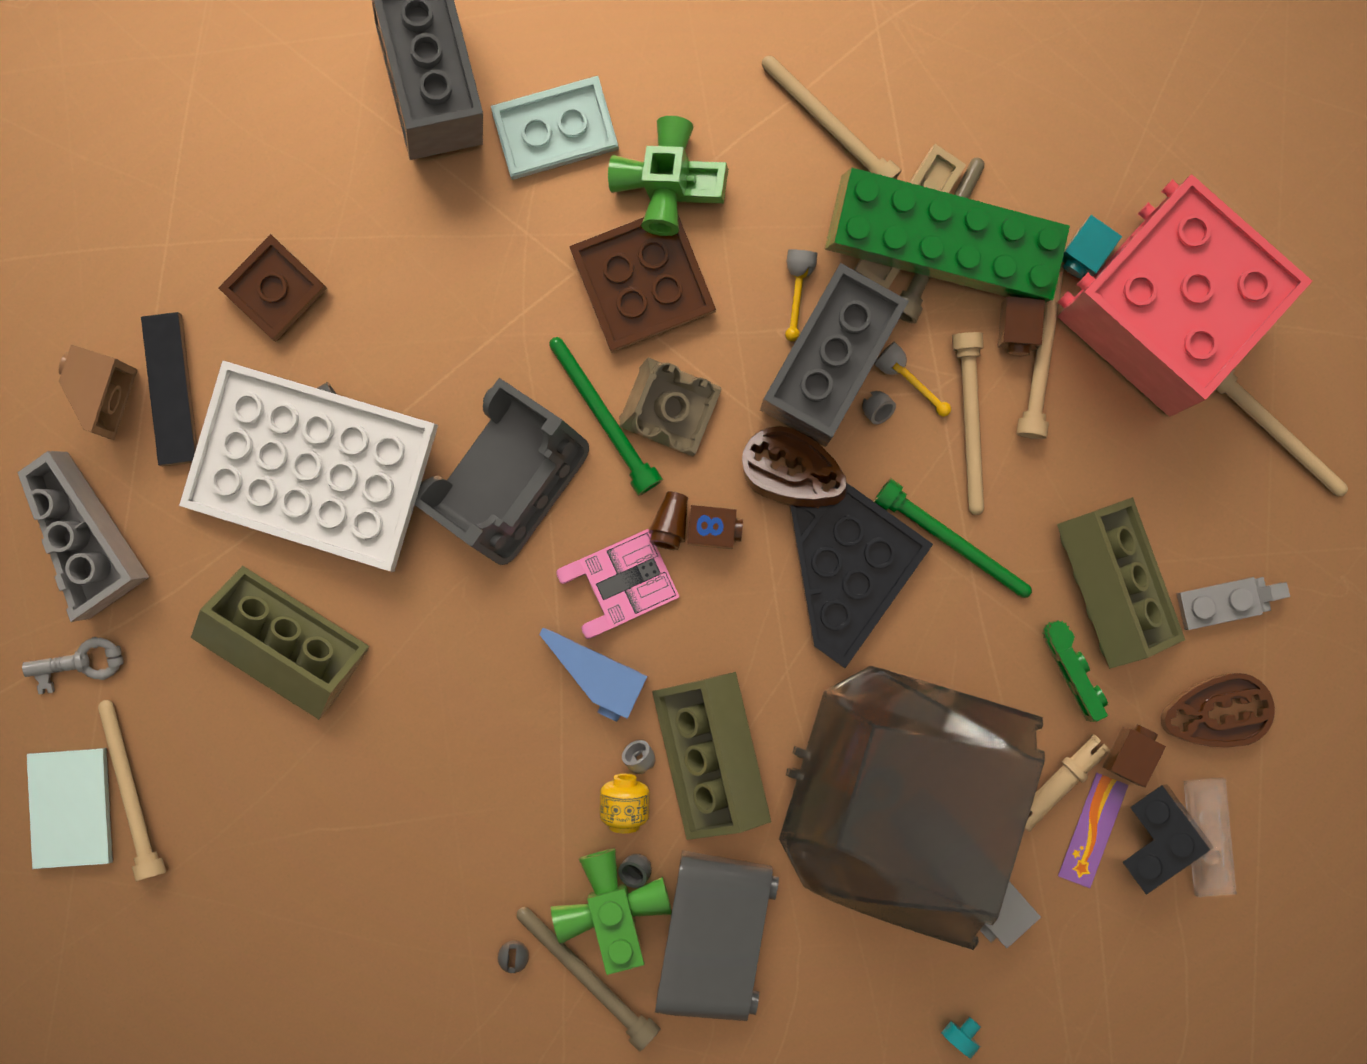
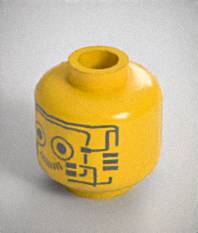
[600,774,650,834]

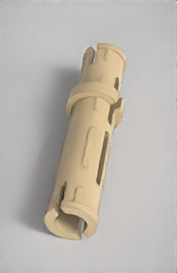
[1012,734,1111,832]

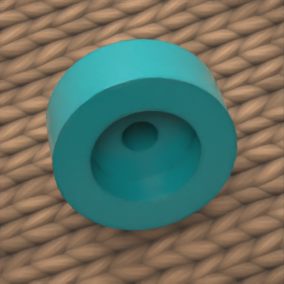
[941,1017,981,1059]

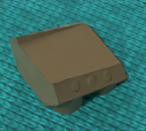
[619,357,721,457]

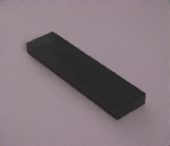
[141,312,197,467]

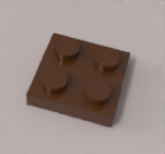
[218,234,327,342]

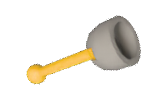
[785,249,818,342]
[874,342,951,417]

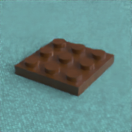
[569,215,716,353]

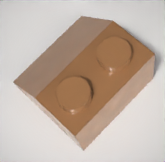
[59,345,138,440]

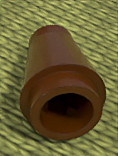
[648,491,688,550]

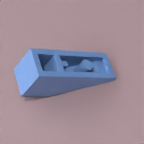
[539,628,648,722]

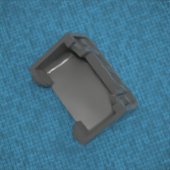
[415,378,589,565]
[655,850,779,1021]

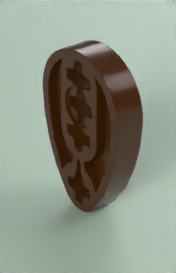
[742,426,847,507]
[1161,673,1275,747]

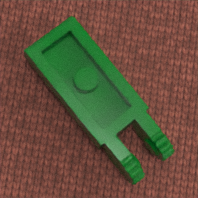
[1042,620,1108,722]

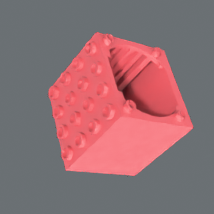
[1057,174,1312,417]

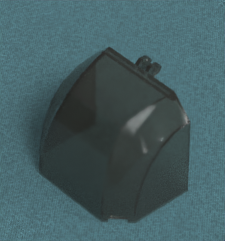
[779,666,1045,950]

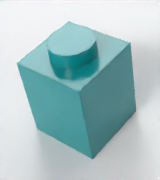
[1062,215,1122,279]

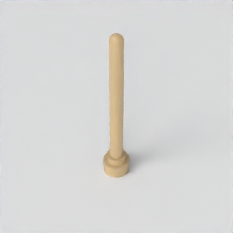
[762,56,902,179]
[1016,263,1064,439]
[952,332,984,515]
[1213,369,1348,496]
[98,700,166,881]

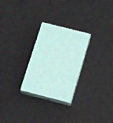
[490,76,619,180]
[27,748,113,869]

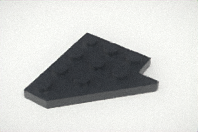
[789,483,933,668]

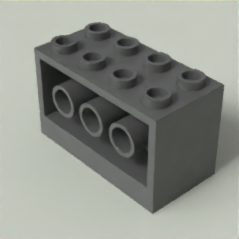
[372,0,483,160]
[760,263,909,447]

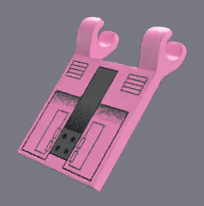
[556,529,679,639]

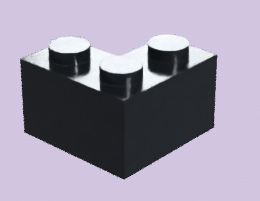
[1123,784,1215,895]

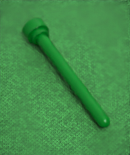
[549,337,663,496]
[873,478,1032,598]

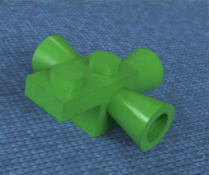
[608,116,729,236]
[551,848,672,975]

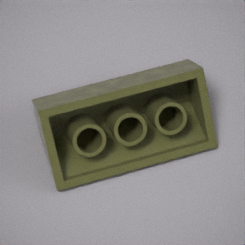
[1057,497,1185,669]
[191,566,369,720]
[652,672,771,840]

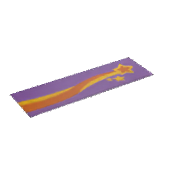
[1058,773,1128,888]

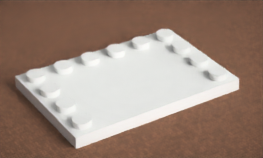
[179,361,438,572]

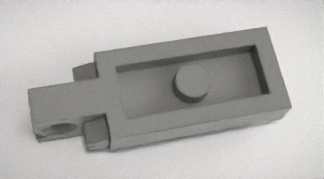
[1176,577,1290,630]

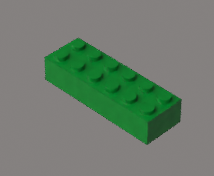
[825,167,1070,303]

